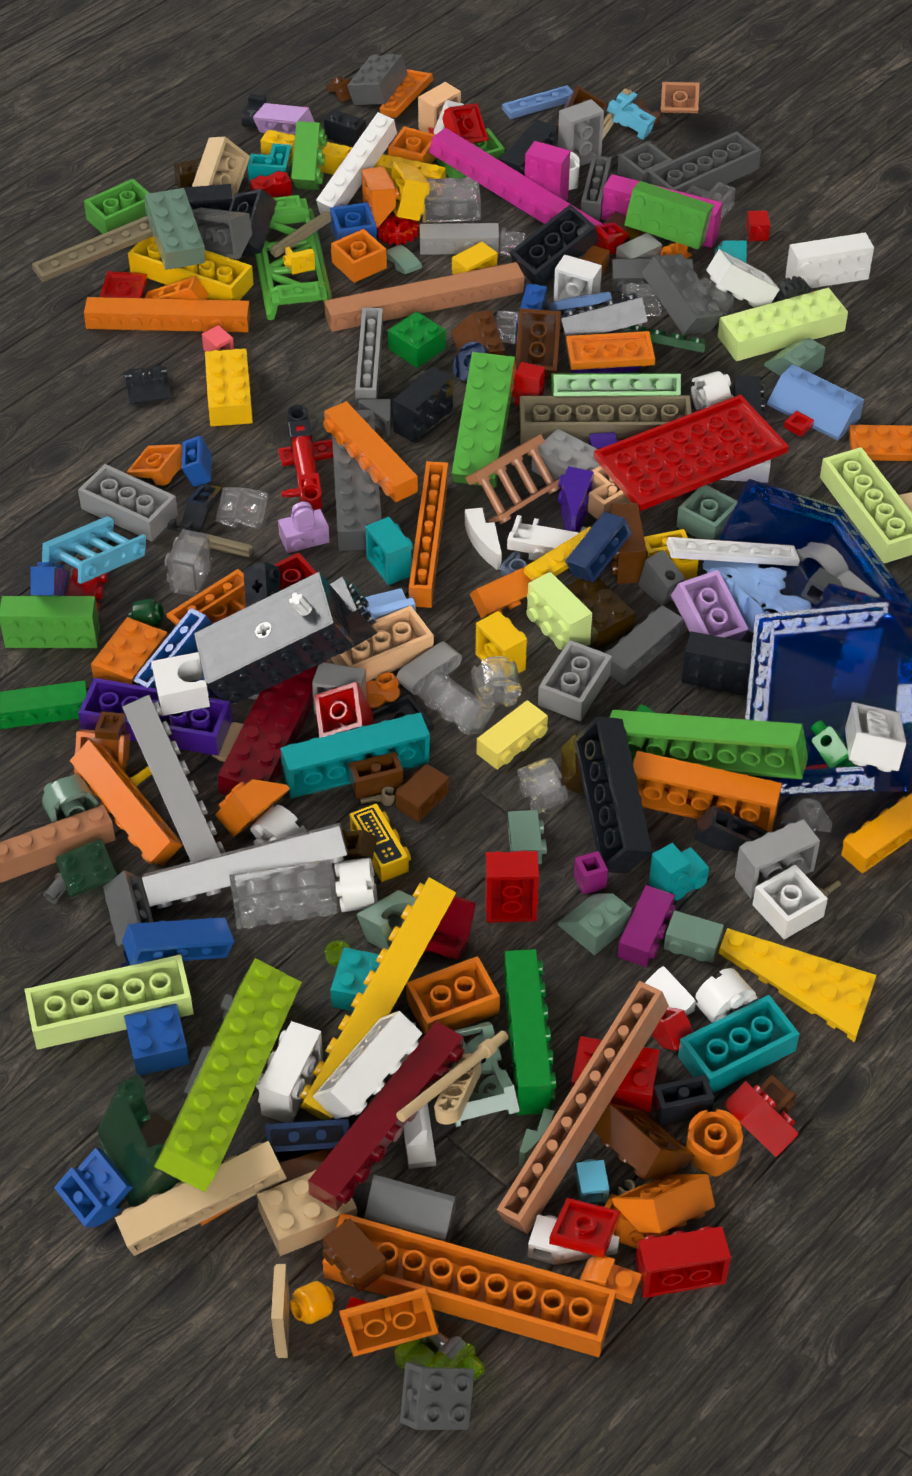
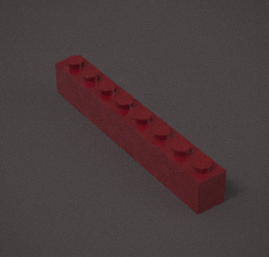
[308,1021,465,1211]

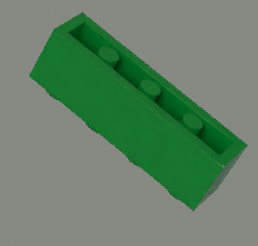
[0,681,87,729]

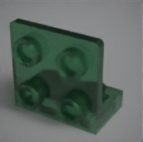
[55,838,117,897]

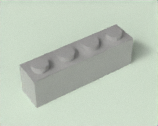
[420,223,499,255]

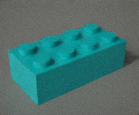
[678,995,799,1093]

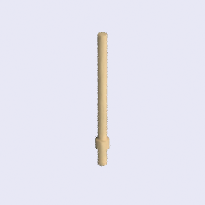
[397,1031,508,1122]

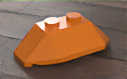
[166,569,246,626]

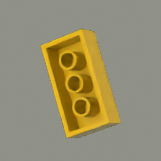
[205,349,253,427]

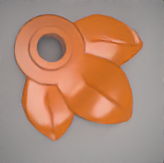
[366,672,400,709]

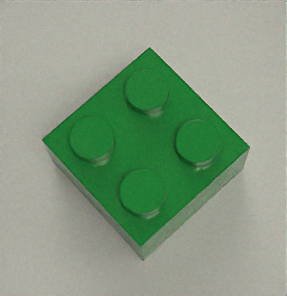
[388,311,446,368]

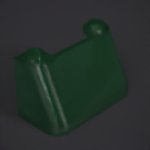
[98,1074,182,1207]

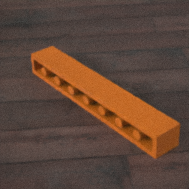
[84,297,250,332]
[409,461,448,608]

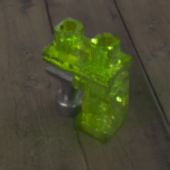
[395,1324,484,1381]

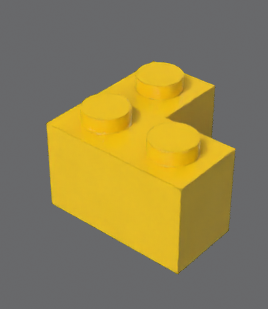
[644,529,699,581]

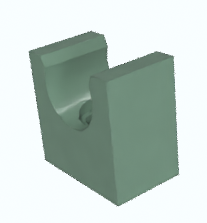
[356,890,417,950]

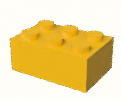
[390,161,430,221]

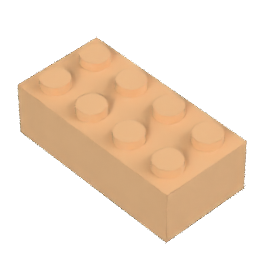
[331,606,434,682]

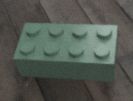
[145,188,205,270]

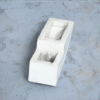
[465,508,502,570]

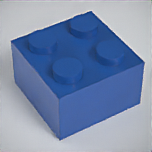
[330,202,377,241]
[124,1004,189,1076]

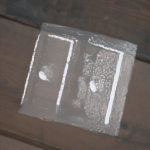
[215,487,268,530]

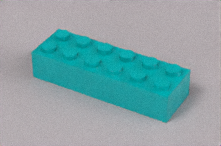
[281,712,430,799]

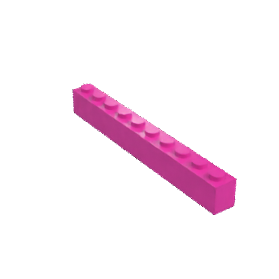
[429,128,602,225]

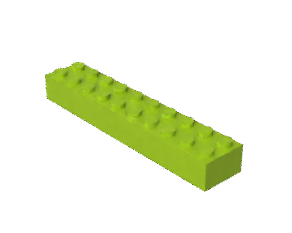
[154,958,302,1192]

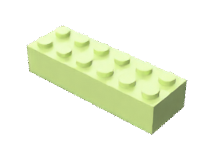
[718,288,848,361]
[820,447,912,564]
[25,955,194,1049]

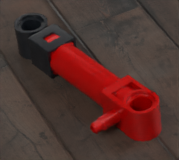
[281,404,323,510]

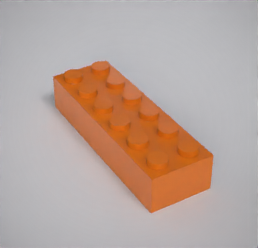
[633,751,782,832]

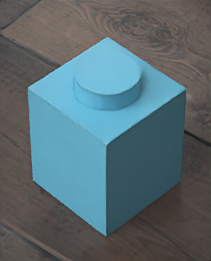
[575,1159,609,1205]

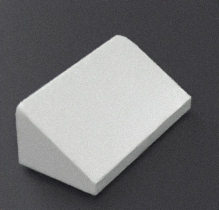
[645,966,696,1016]
[404,1106,428,1146]

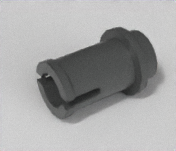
[43,871,74,904]

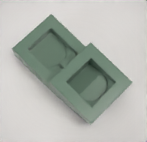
[386,245,422,274]
[519,1108,555,1167]

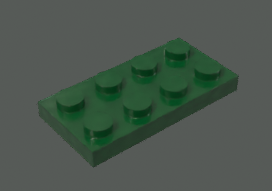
[624,325,711,353]

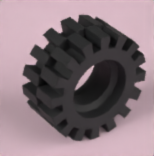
[773,276,813,302]

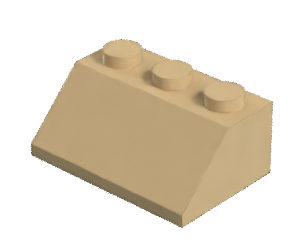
[192,137,250,199]

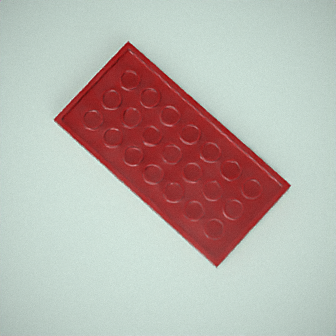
[593,394,789,512]

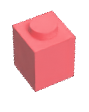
[202,325,234,351]

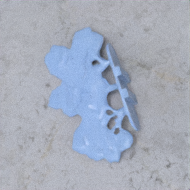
[703,560,811,635]

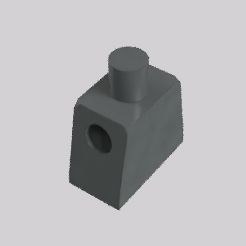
[638,550,685,606]

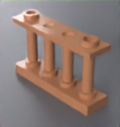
[465,434,560,524]

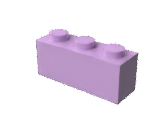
[253,103,314,135]

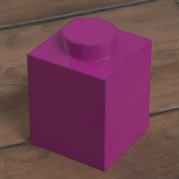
[574,851,608,895]

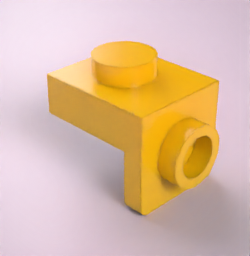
[283,247,315,274]

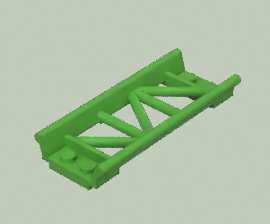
[255,195,333,320]

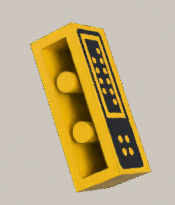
[350,804,411,882]

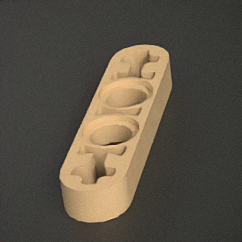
[434,1053,482,1124]

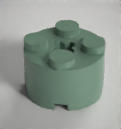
[42,774,99,823]

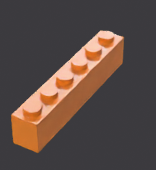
[323,401,418,503]
[70,740,183,866]

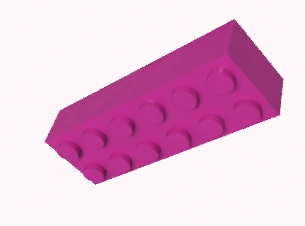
[602,174,723,248]

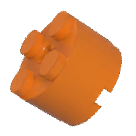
[686,1109,743,1177]

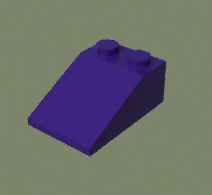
[558,466,594,533]

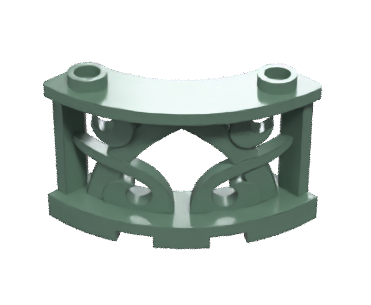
[449,1021,520,1127]

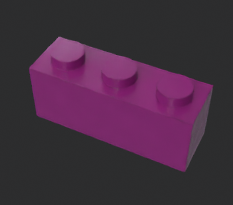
[618,885,677,967]

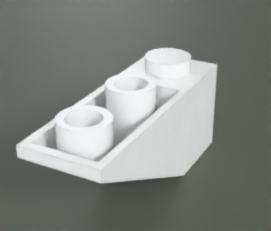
[528,1215,620,1265]

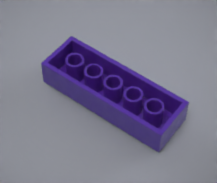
[78,678,233,756]

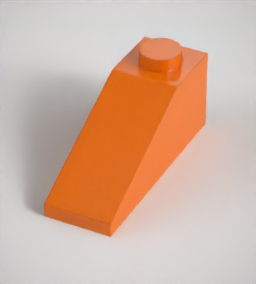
[145,276,209,300]

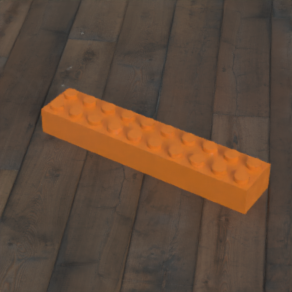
[323,1213,616,1358]

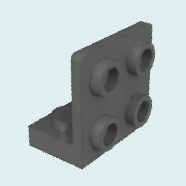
[400,1362,474,1430]

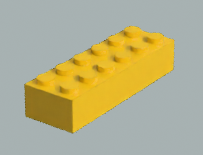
[128,236,253,301]

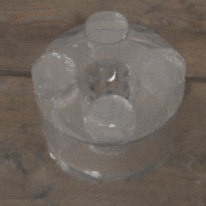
[471,656,522,709]
[517,757,568,813]

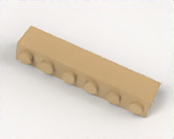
[115,1141,287,1256]

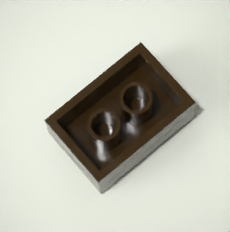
[565,577,635,650]

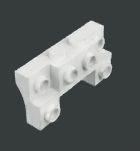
[507,515,586,560]

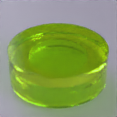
[325,940,350,967]

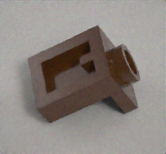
[94,711,127,741]

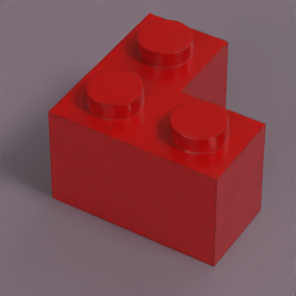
[723,1081,799,1157]

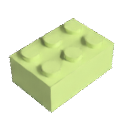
[526,572,592,650]

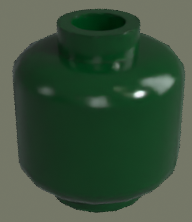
[128,598,164,628]

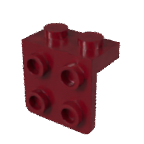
[424,896,476,960]

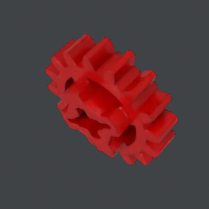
[377,214,419,246]

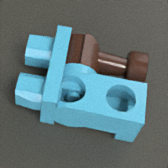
[607,92,662,140]

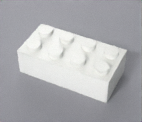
[785,233,874,288]
[845,702,906,772]
[313,1011,423,1119]

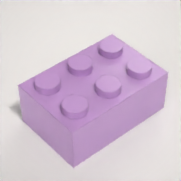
[671,570,748,641]

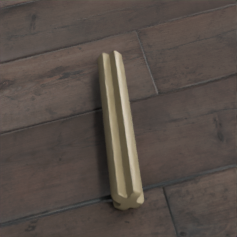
[270,211,332,257]

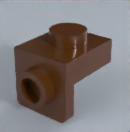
[326,76,351,102]
[760,1074,796,1114]

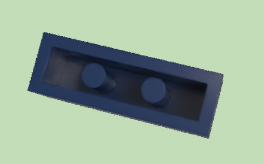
[565,512,632,582]
[265,1119,349,1152]

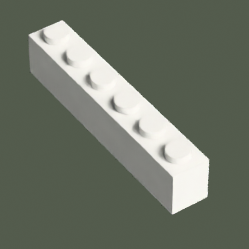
[316,112,397,214]

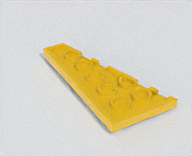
[719,928,876,1042]

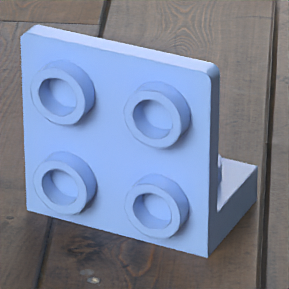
[365,589,416,620]

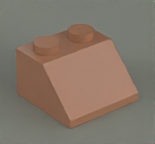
[661,82,700,113]

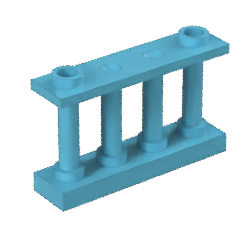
[42,516,146,584]

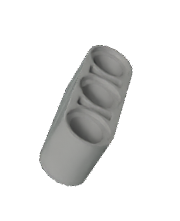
[396,641,462,695]

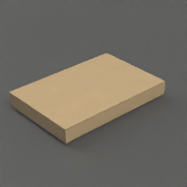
[271,1264,290,1358]

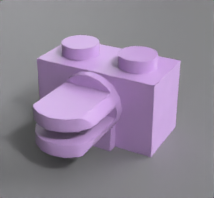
[278,502,329,553]

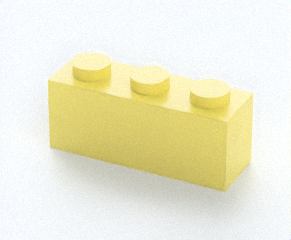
[477,700,548,769]

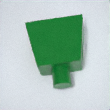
[811,720,859,778]

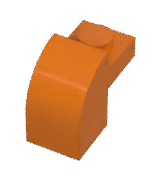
[580,1256,642,1304]

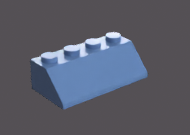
[767,364,864,440]

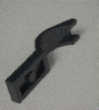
[167,484,222,535]

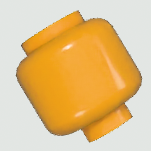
[290,1281,335,1324]

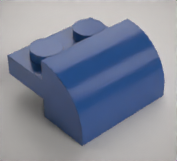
[54,1148,133,1227]

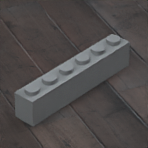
[355,308,383,409]

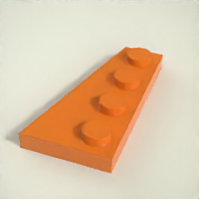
[380,69,433,118]

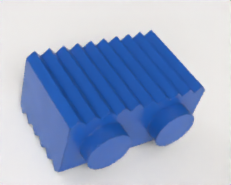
[181,436,212,487]

